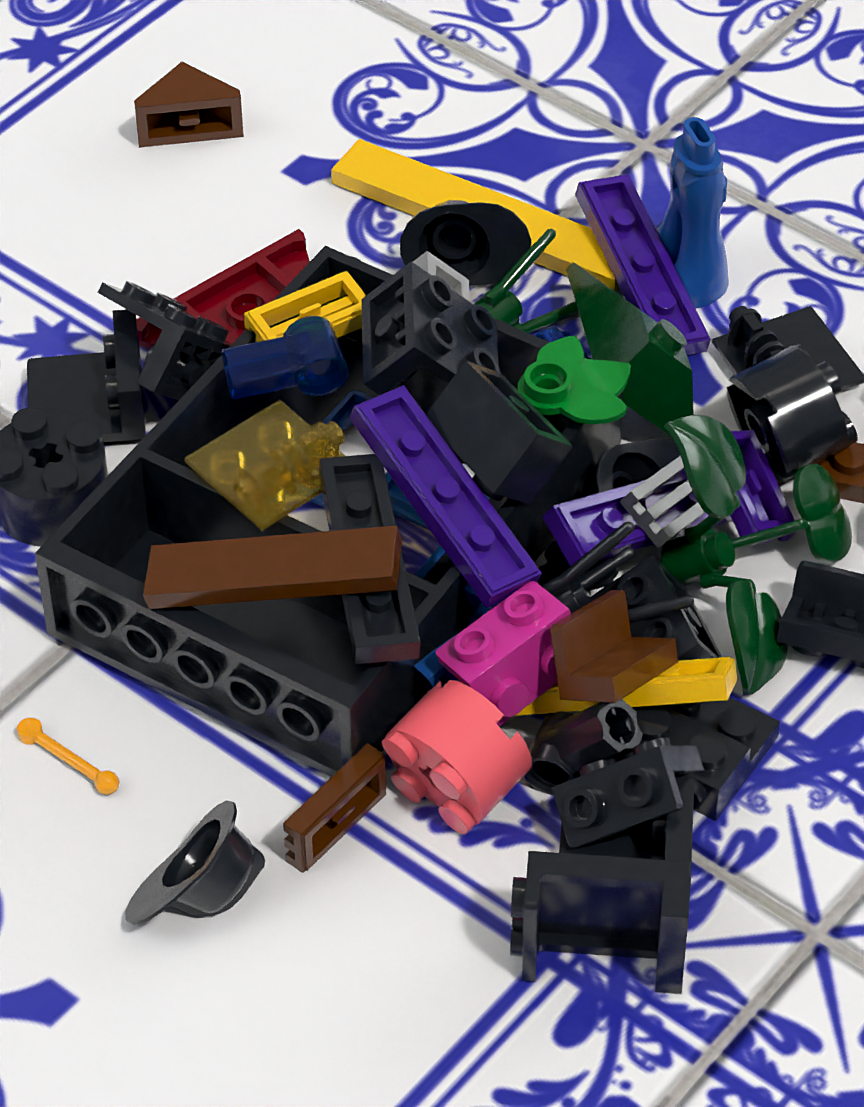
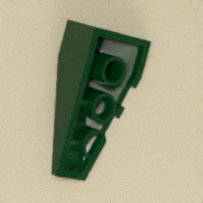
[566,262,694,436]

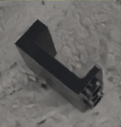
[510,851,691,994]

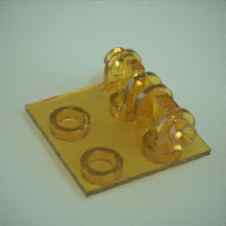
[185,400,345,530]

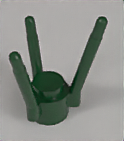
[474,229,579,334]

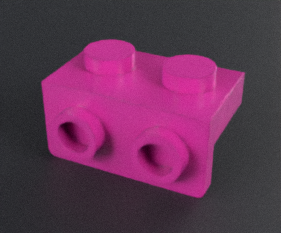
[436,581,571,726]

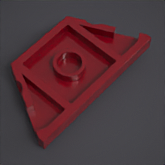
[137,229,310,349]

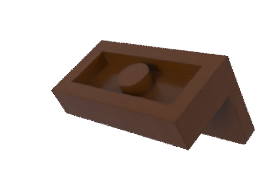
[551,590,678,703]

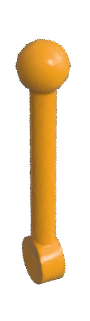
[17,718,120,795]

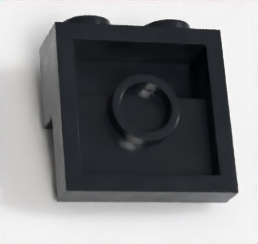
[615,697,780,821]

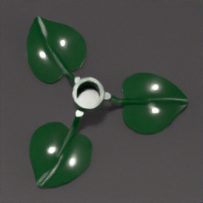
[661,415,852,696]

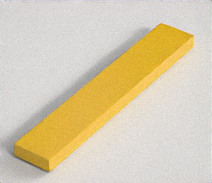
[331,139,619,292]

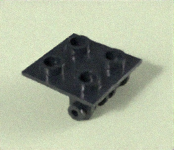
[712,306,864,390]

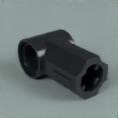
[524,699,643,795]

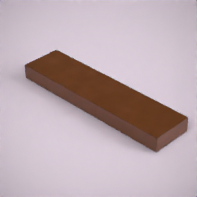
[143,525,402,609]

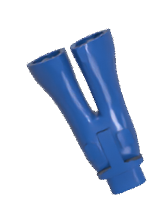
[655,117,729,309]

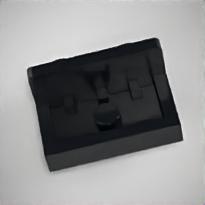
[776,560,864,669]
[551,737,704,848]

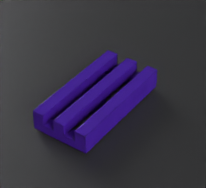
[730,430,797,543]

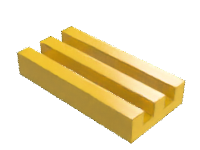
[244,271,366,365]

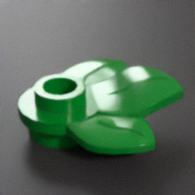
[518,336,631,424]

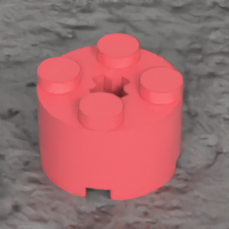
[382,680,532,835]

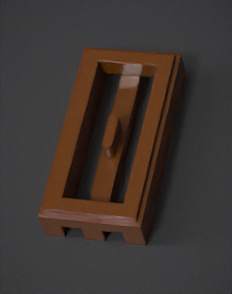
[283,743,386,873]

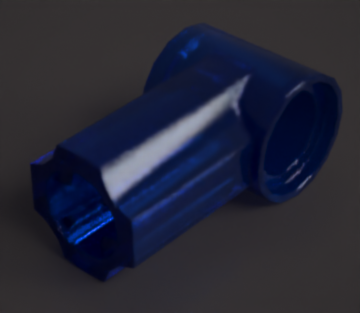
[221,316,349,399]

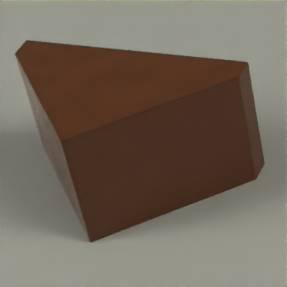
[134,61,244,148]

